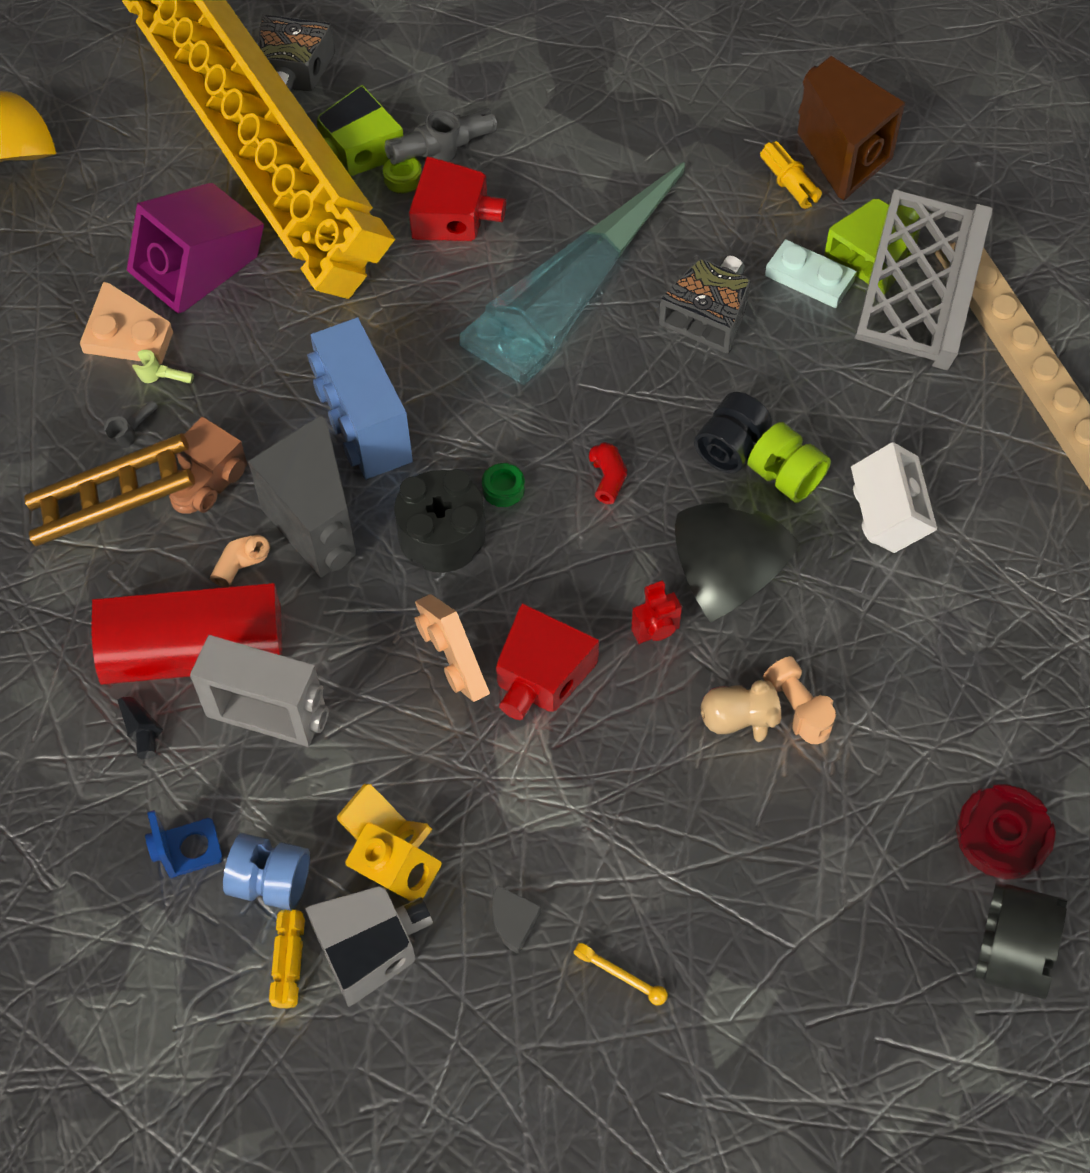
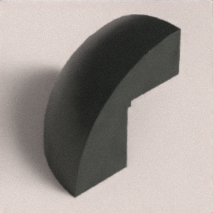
[675,502,799,623]

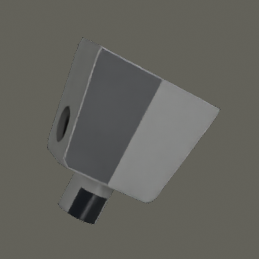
[305,886,433,1007]

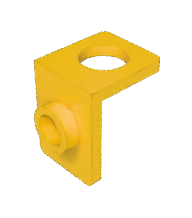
[337,784,432,848]
[345,822,442,901]

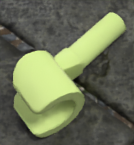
[132,350,194,384]

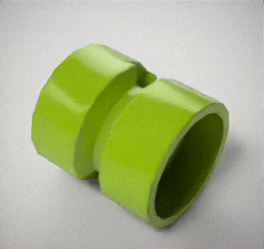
[748,422,831,503]

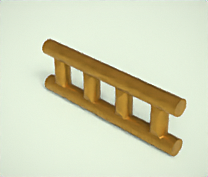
[24,433,195,546]

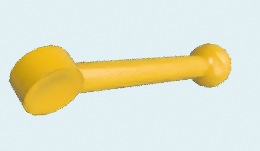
[573,943,668,1006]

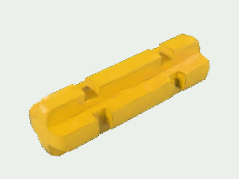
[269,909,305,1009]

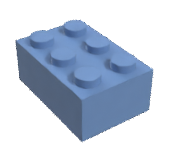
[307,317,413,480]

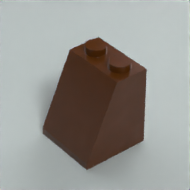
[797,56,905,201]

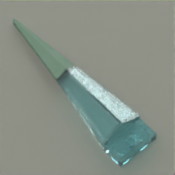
[459,162,685,385]

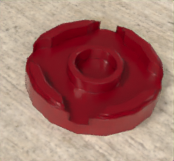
[956,784,1056,880]

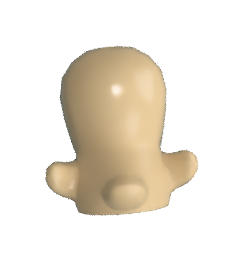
[701,680,781,742]

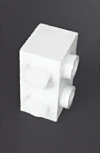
[851,442,937,553]

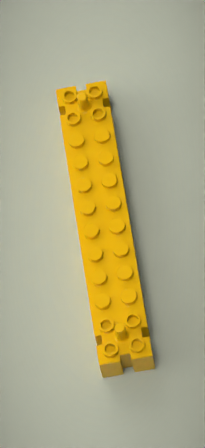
[122,0,396,299]

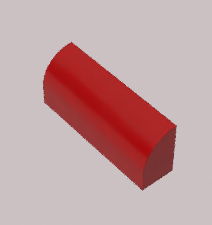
[91,583,282,685]

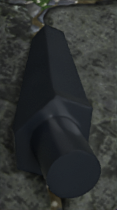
[117,697,163,759]

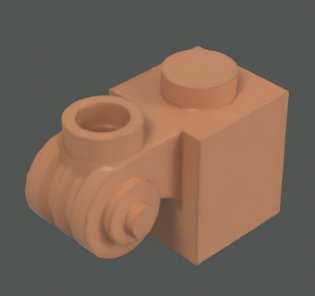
[169,417,248,514]

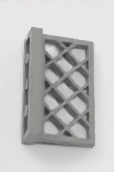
[854,189,993,371]

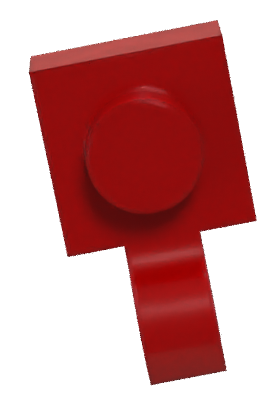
[631,580,682,644]

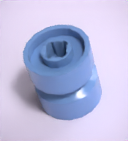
[223,833,310,911]

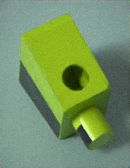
[316,85,403,176]

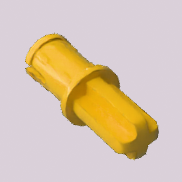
[760,141,822,209]

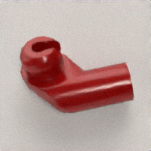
[589,442,628,505]

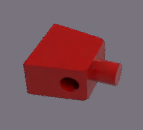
[409,157,506,241]
[496,603,599,720]

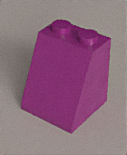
[127,182,264,314]

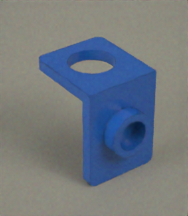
[145,810,223,878]

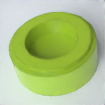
[383,158,422,193]

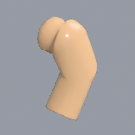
[210,535,270,587]

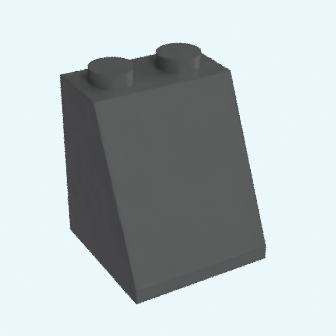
[248,415,356,578]

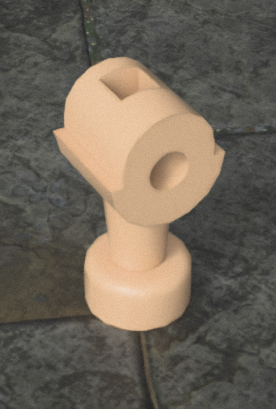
[763,656,836,744]

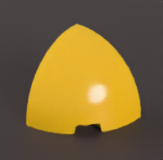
[0,91,56,162]

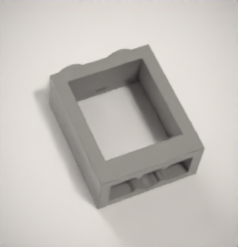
[190,635,329,747]

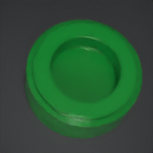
[482,463,525,507]

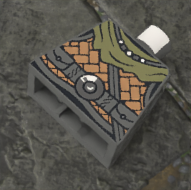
[258,14,335,91]
[659,256,751,354]

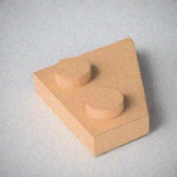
[80,282,173,364]

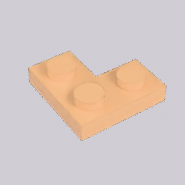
[415,594,490,702]

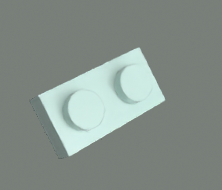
[765,239,857,308]

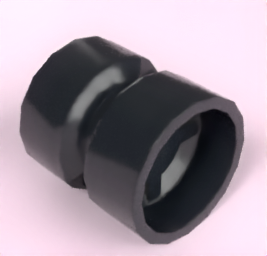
[694,392,772,473]

